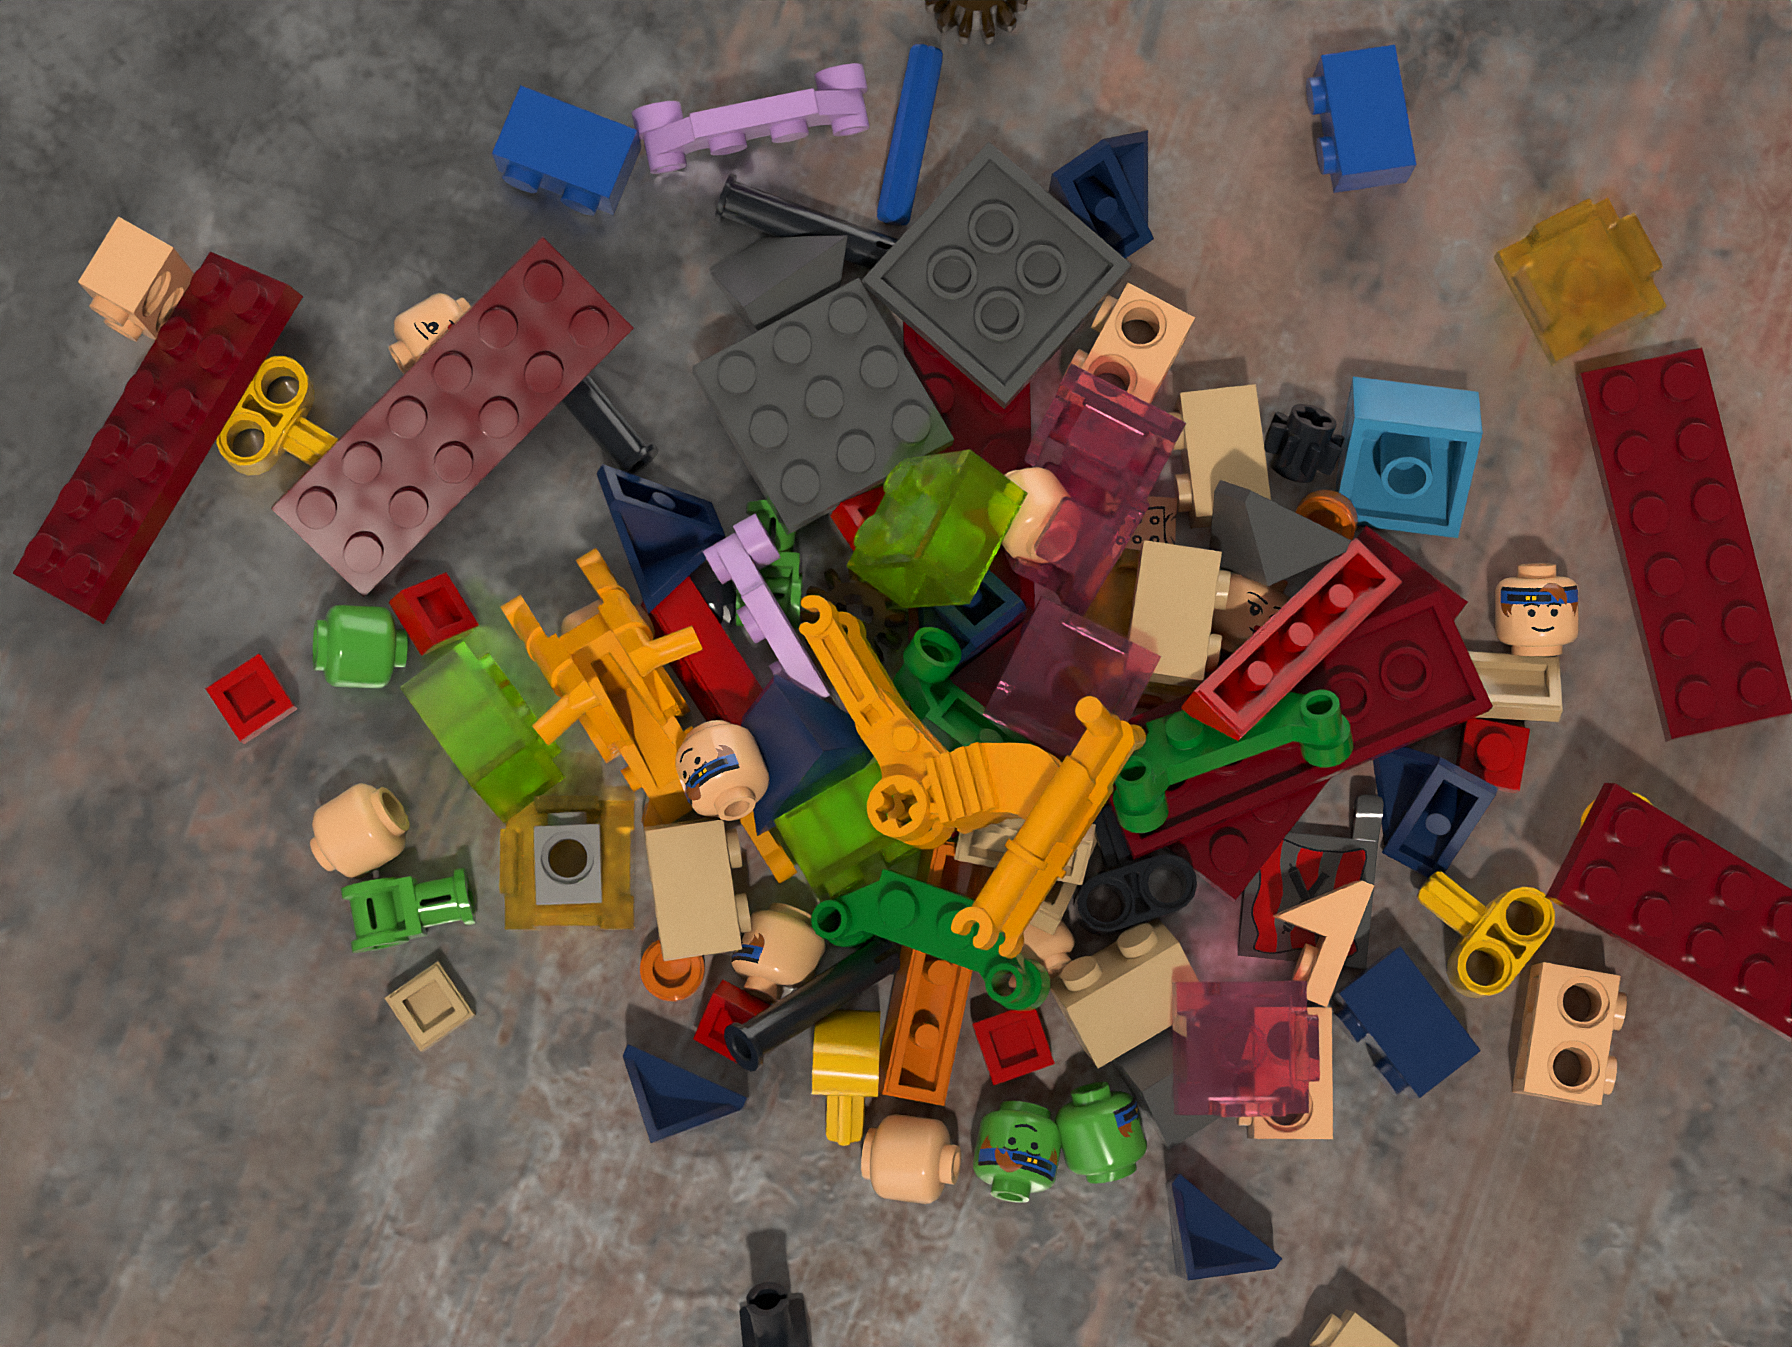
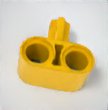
[216,356,338,476]
[1416,871,1555,998]
[812,1009,881,1146]

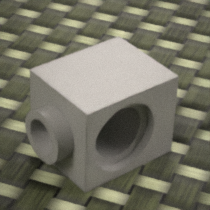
[534,812,603,905]

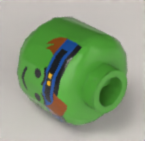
[1055,1082,1147,1184]
[973,1101,1061,1203]

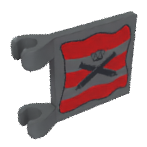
[1238,794,1384,969]

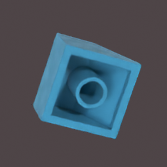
[1335,377,1483,538]

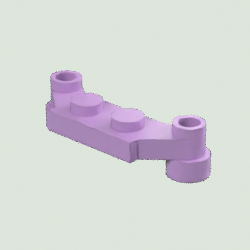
[631,63,870,174]
[703,513,849,714]

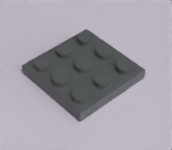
[862,142,1132,409]
[692,278,954,535]

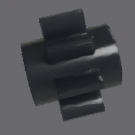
[1264,404,1345,483]

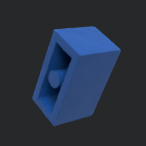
[1306,45,1417,193]
[492,85,641,216]

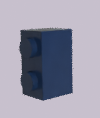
[1331,946,1481,1099]

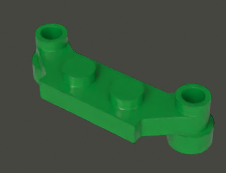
[893,627,1115,785]
[1113,690,1353,833]
[811,869,1050,1011]

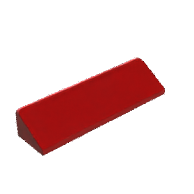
[1181,538,1402,741]
[640,576,763,726]

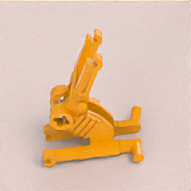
[500,548,798,884]
[799,595,1146,959]

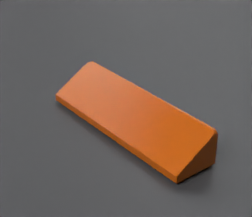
[878,841,994,1106]

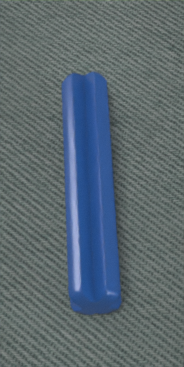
[877,44,943,226]

